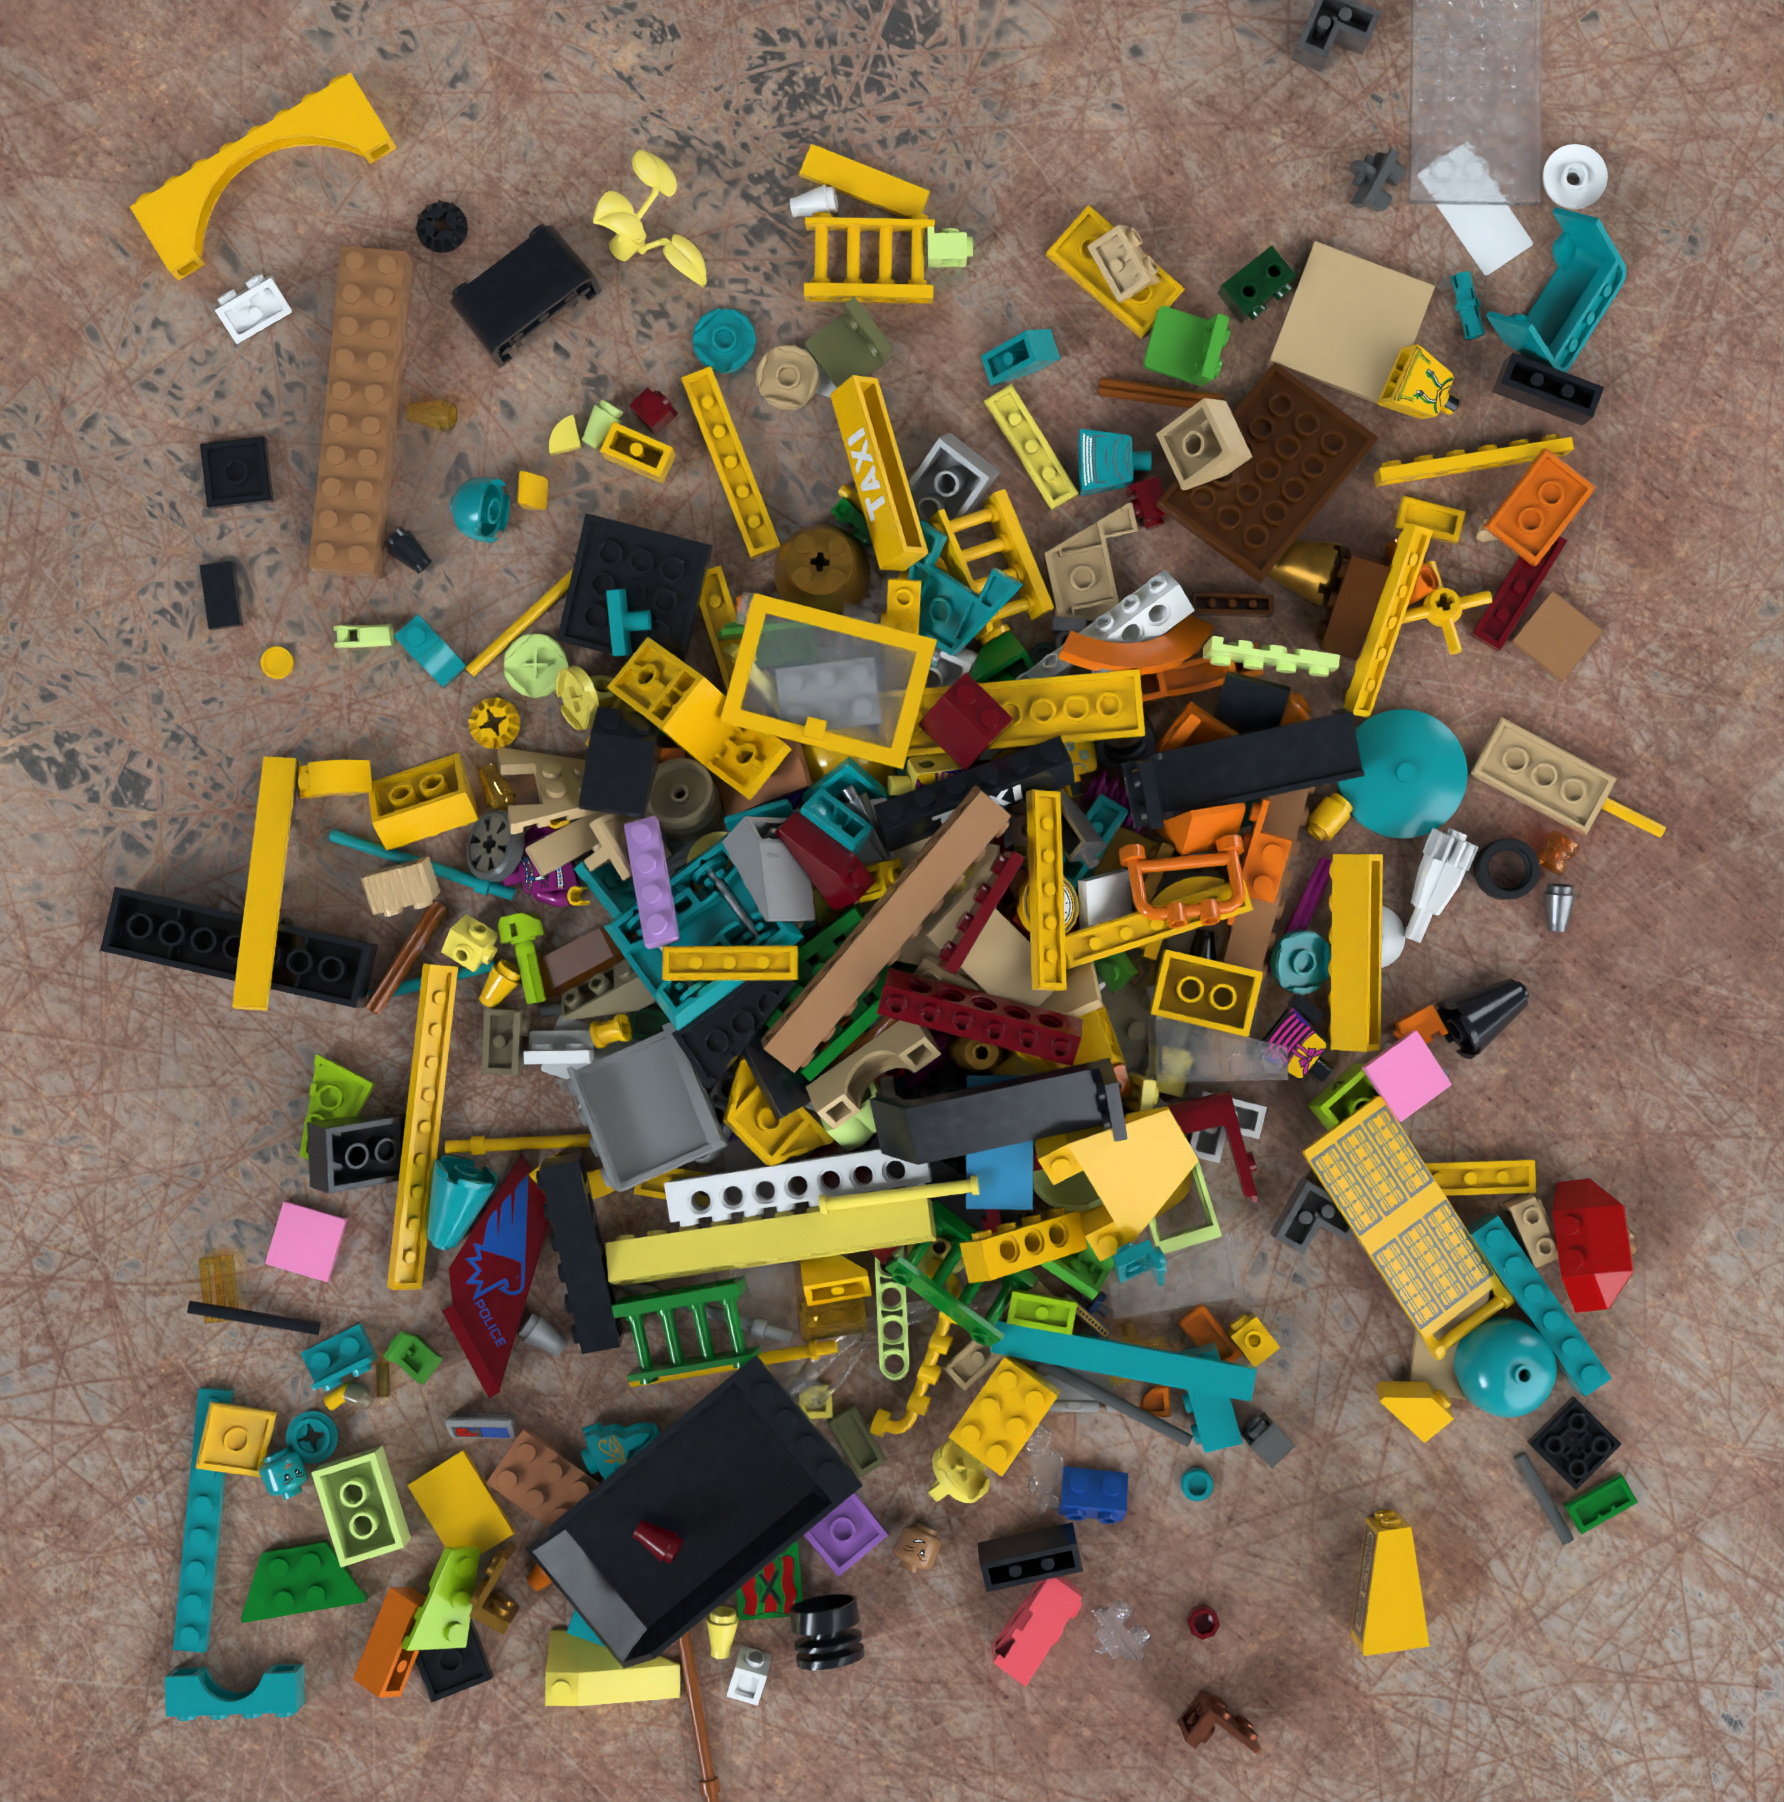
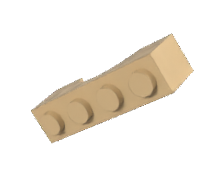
[806,1020,941,1129]

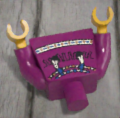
[503,818,590,907]

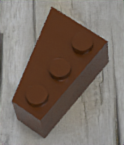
[1314,547,1390,660]

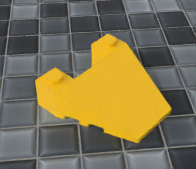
[1034,1106,1199,1262]

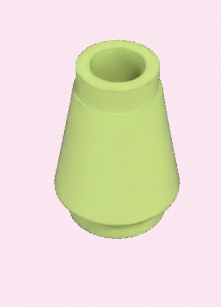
[581,399,624,450]

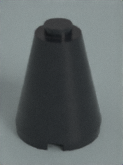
[1435,979,1529,1059]

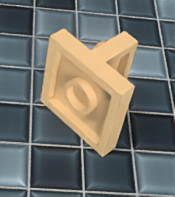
[584,812,672,881]

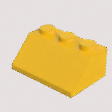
[369,752,479,851]

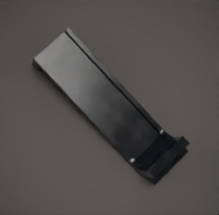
[1121,708,1365,830]
[869,1058,1128,1165]

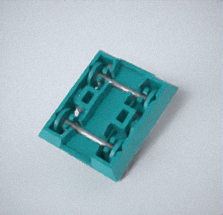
[603,834,804,1031]

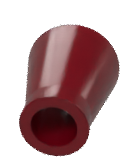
[632,1520,684,1564]

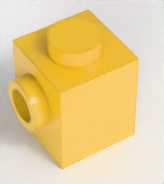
[1227,1312,1281,1367]

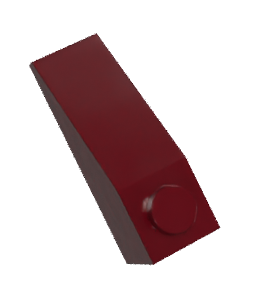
[775,811,876,910]

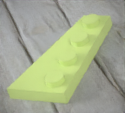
[1202,636,1340,677]

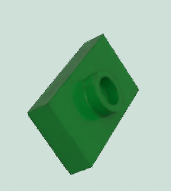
[1562,1472,1638,1535]

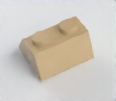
[1156,398,1252,490]

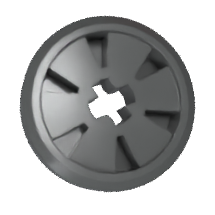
[466,810,525,882]

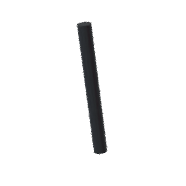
[187,1300,321,1335]

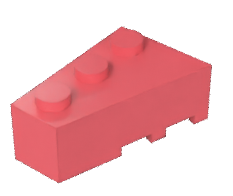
[991,1576,1083,1687]

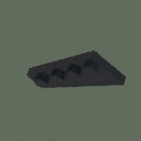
[672,980,798,1089]

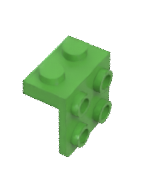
[1143,306,1230,386]

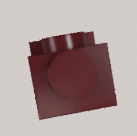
[629,387,678,436]
[1125,476,1169,530]

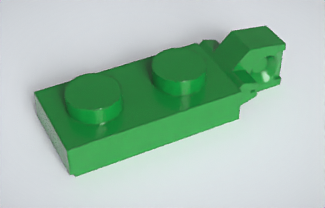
[830,497,876,557]

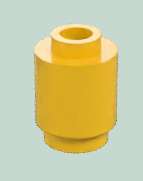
[1306,793,1353,841]

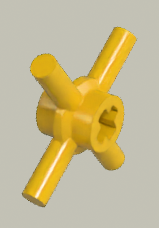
[1402,561,1492,655]

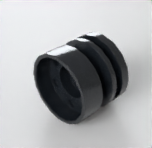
[789,1594,865,1670]

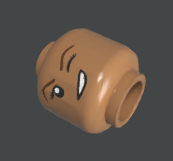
[894,1522,942,1574]

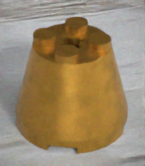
[774,524,870,616]

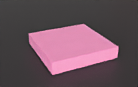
[1361,1030,1452,1122]
[265,1200,348,1282]

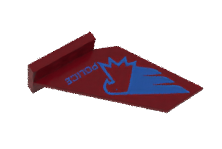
[440,1154,550,1398]

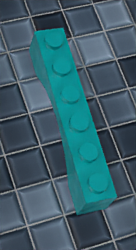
[1466,1212,1612,1397]

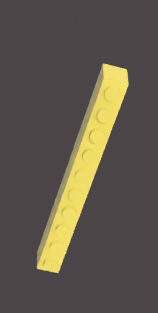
[605,1198,937,1287]

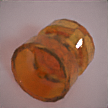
[1536,831,1580,876]

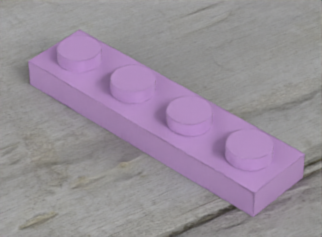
[624,816,680,949]

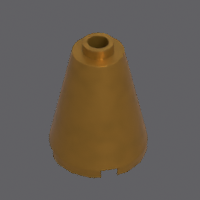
[1267,539,1343,606]
[947,1033,1009,1079]

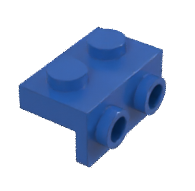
[1058,1466,1128,1524]

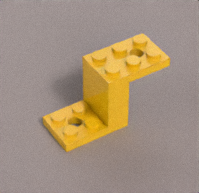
[607,637,791,800]

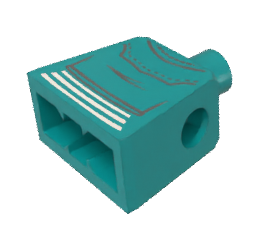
[1077,429,1152,497]

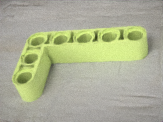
[875,1245,910,1381]

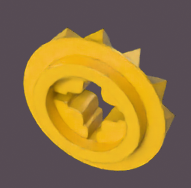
[468,697,521,749]

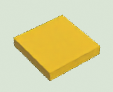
[195,1401,277,1477]

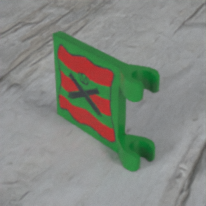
[736,1540,803,1621]

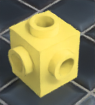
[441,914,499,972]

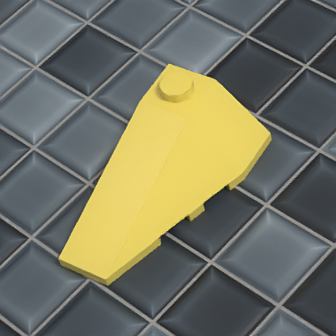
[545,1629,681,1706]

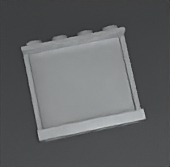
[566,1022,728,1193]

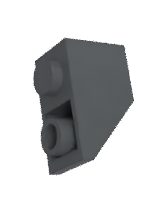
[1241,1412,1296,1468]

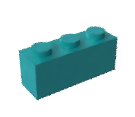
[1178,1342,1243,1453]

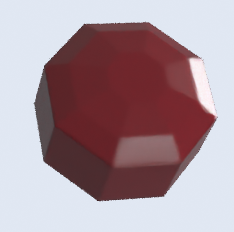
[1186,1604,1220,1640]

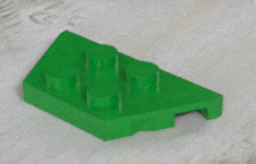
[241,1540,368,1623]

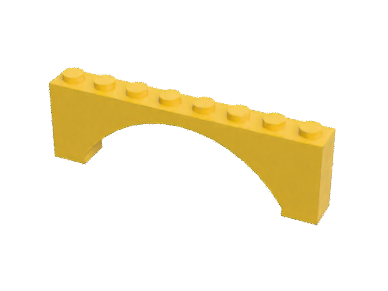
[129,72,397,281]

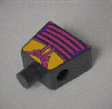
[1251,1006,1334,1082]

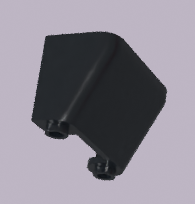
[451,224,602,368]

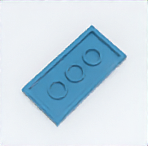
[966,1075,1033,1210]

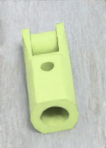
[333,624,394,648]

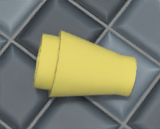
[706,1606,739,1659]

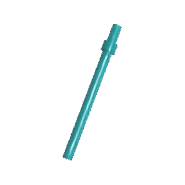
[329,829,517,901]

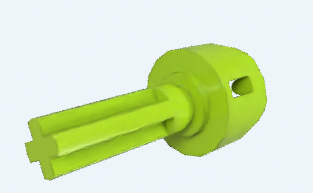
[498,912,546,1005]

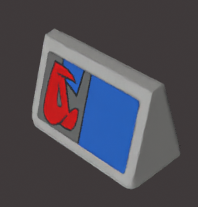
[446,1413,516,1439]

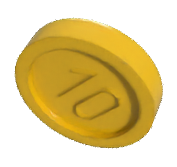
[260,646,294,679]

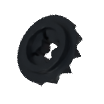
[415,200,468,253]

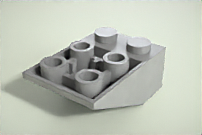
[722,816,815,921]

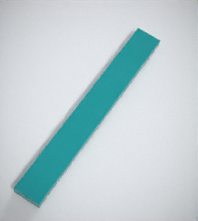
[990,1319,1257,1402]

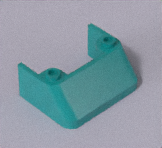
[1486,207,1627,373]

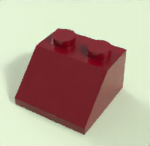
[918,672,1013,771]

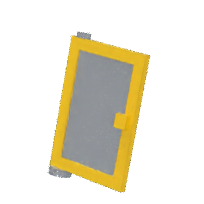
[720,591,942,770]

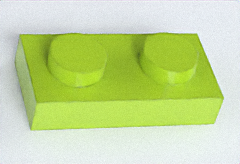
[1007,1289,1077,1335]

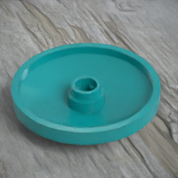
[1336,709,1467,839]

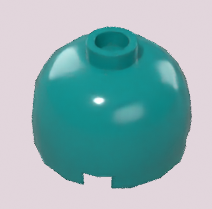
[450,477,510,544]

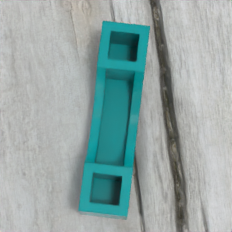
[165,1664,305,1721]

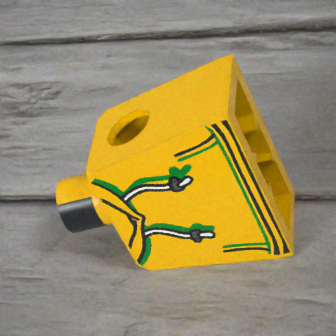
[1377,344,1459,419]

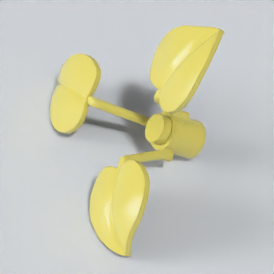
[593,150,707,288]

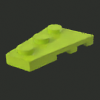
[299,1054,376,1161]
[401,1546,480,1651]

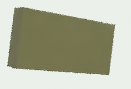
[826,1403,887,1478]

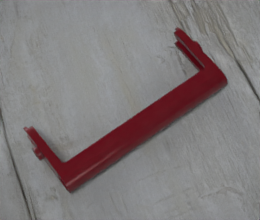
[981,1090,1258,1233]

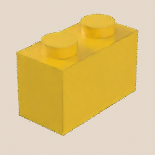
[600,421,676,484]

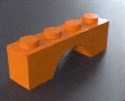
[1140,642,1264,705]

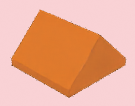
[1156,802,1246,856]

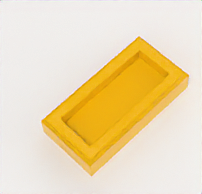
[1393,496,1466,544]

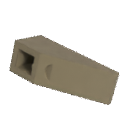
[561,959,655,1021]

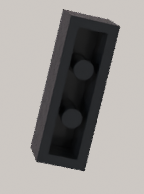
[1492,353,1604,426]
[977,1522,1083,1592]

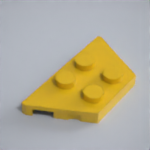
[722,1055,834,1166]

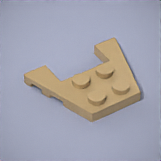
[1043,503,1138,622]
[497,747,600,834]

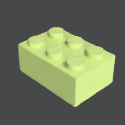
[311,1445,411,1567]

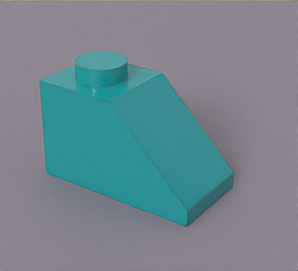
[981,329,1060,386]

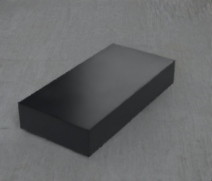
[199,561,243,631]

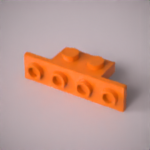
[1225,797,1293,926]

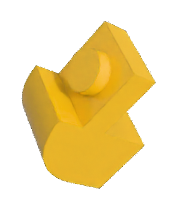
[298,760,372,799]

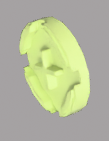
[504,634,569,698]

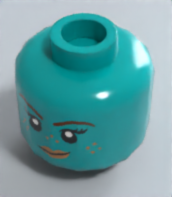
[259,1448,308,1500]

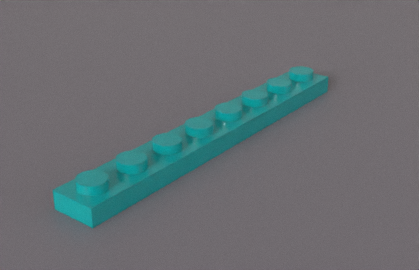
[173,1387,234,1653]

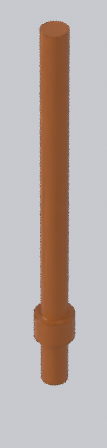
[678,1631,720,1802]

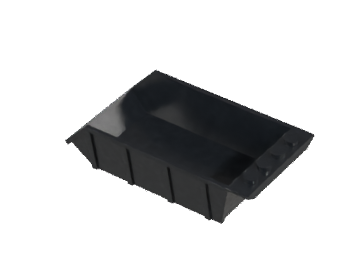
[526,1355,863,1669]

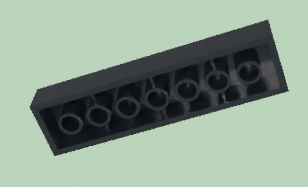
[100,887,378,1008]

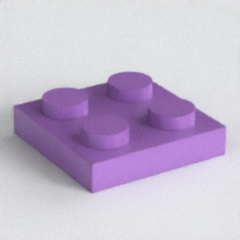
[804,1492,889,1577]

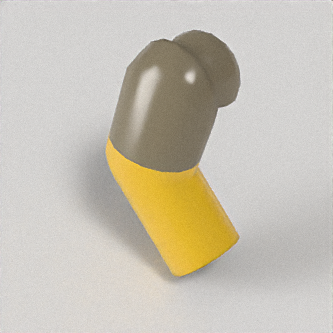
[323,1382,374,1411]

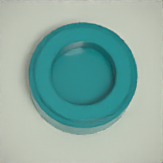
[1180,1467,1214,1502]

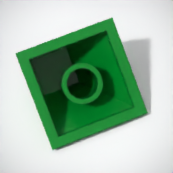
[970,630,1034,683]

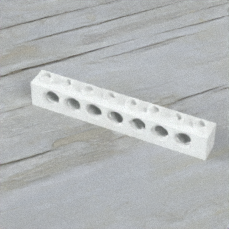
[979,570,1195,761]
[664,1148,932,1227]

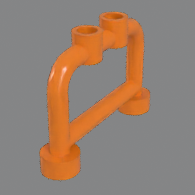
[1118,835,1245,929]

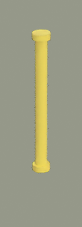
[819,1175,980,1215]

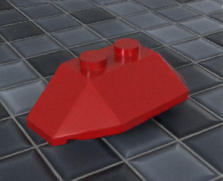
[1552,1178,1634,1313]

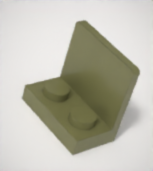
[805,296,894,388]

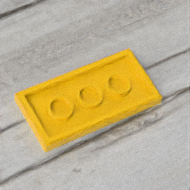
[1045,205,1185,340]

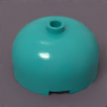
[1454,1316,1557,1418]

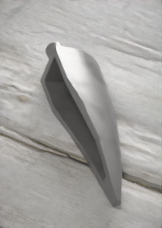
[1016,748,1106,869]

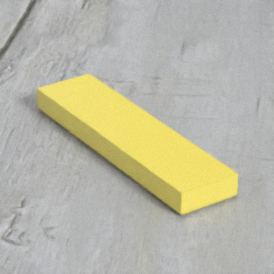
[984,384,1079,511]

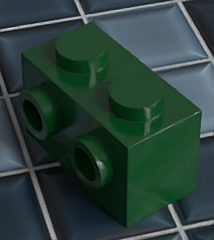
[1217,245,1296,323]

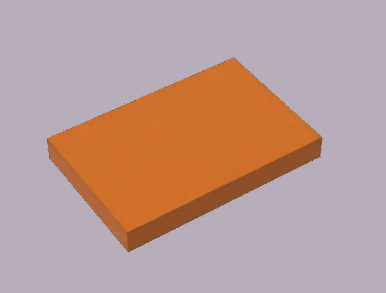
[1483,448,1597,566]

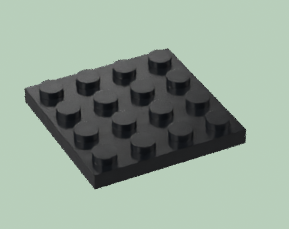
[557,513,713,663]

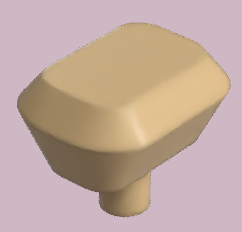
[1476,519,1498,542]

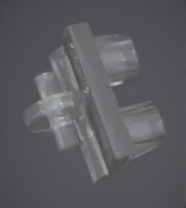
[1092,1599,1151,1662]

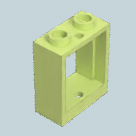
[1148,1161,1222,1254]

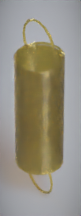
[376,1352,390,1408]

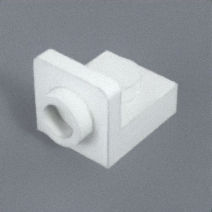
[726,1646,772,1706]

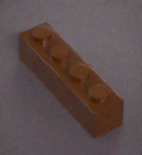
[1190,592,1274,617]

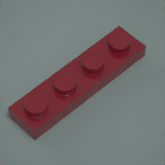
[1470,536,1568,652]
[937,851,1025,974]

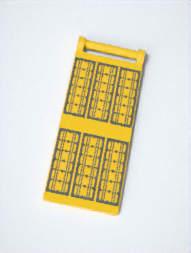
[1302,1096,1515,1361]

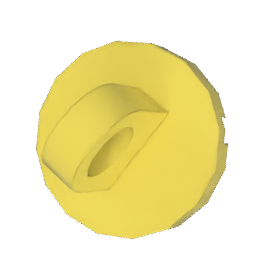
[556,665,617,730]
[927,1440,990,1503]

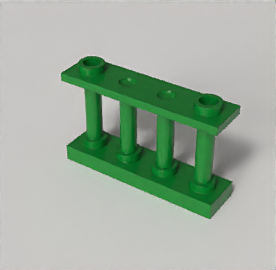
[885,1199,1038,1347]
[612,1276,761,1384]

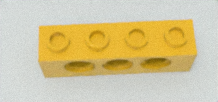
[960,1207,1088,1283]

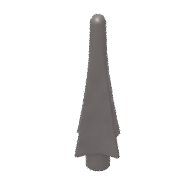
[841,784,892,861]

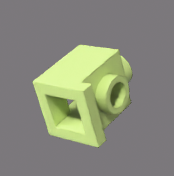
[927,227,973,268]

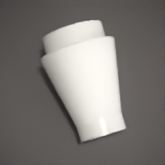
[790,184,839,217]

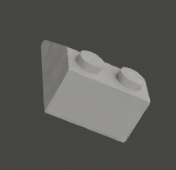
[908,433,1001,523]

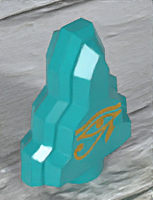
[581,1422,660,1480]

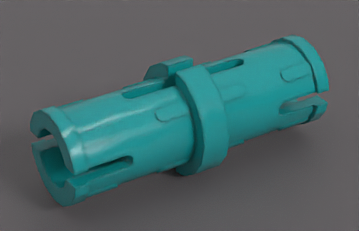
[1450,271,1486,340]

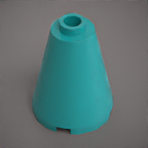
[427,1155,498,1250]

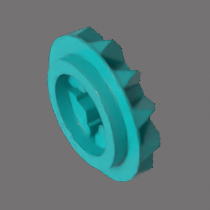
[286,1411,339,1463]

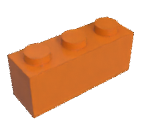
[353,1587,427,1698]

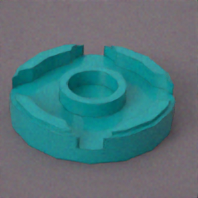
[692,308,757,374]
[1270,929,1331,995]

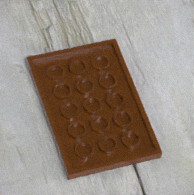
[1156,362,1379,584]

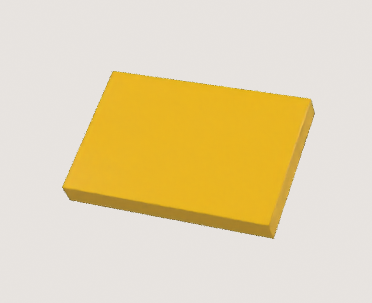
[407,1448,516,1555]

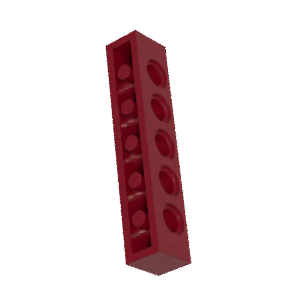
[876,968,1083,1066]

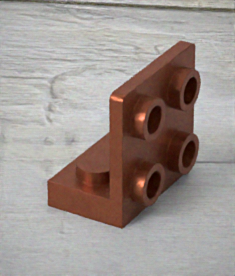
[1177,1690,1262,1755]

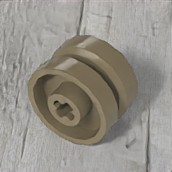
[647,757,722,842]

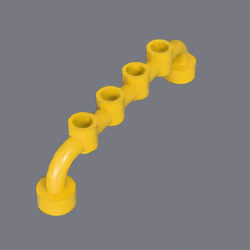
[870,1256,961,1437]

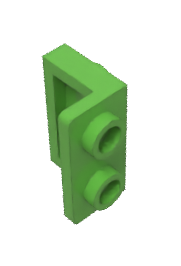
[1040,1239,1115,1300]

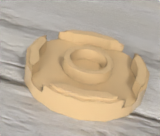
[756,345,820,410]

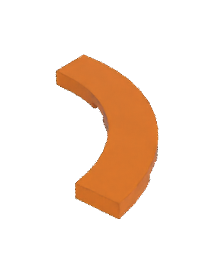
[1058,615,1214,675]

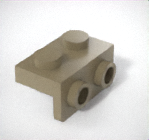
[482,1009,530,1076]

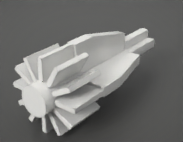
[1404,828,1479,943]

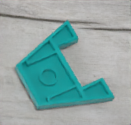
[908,521,1023,656]

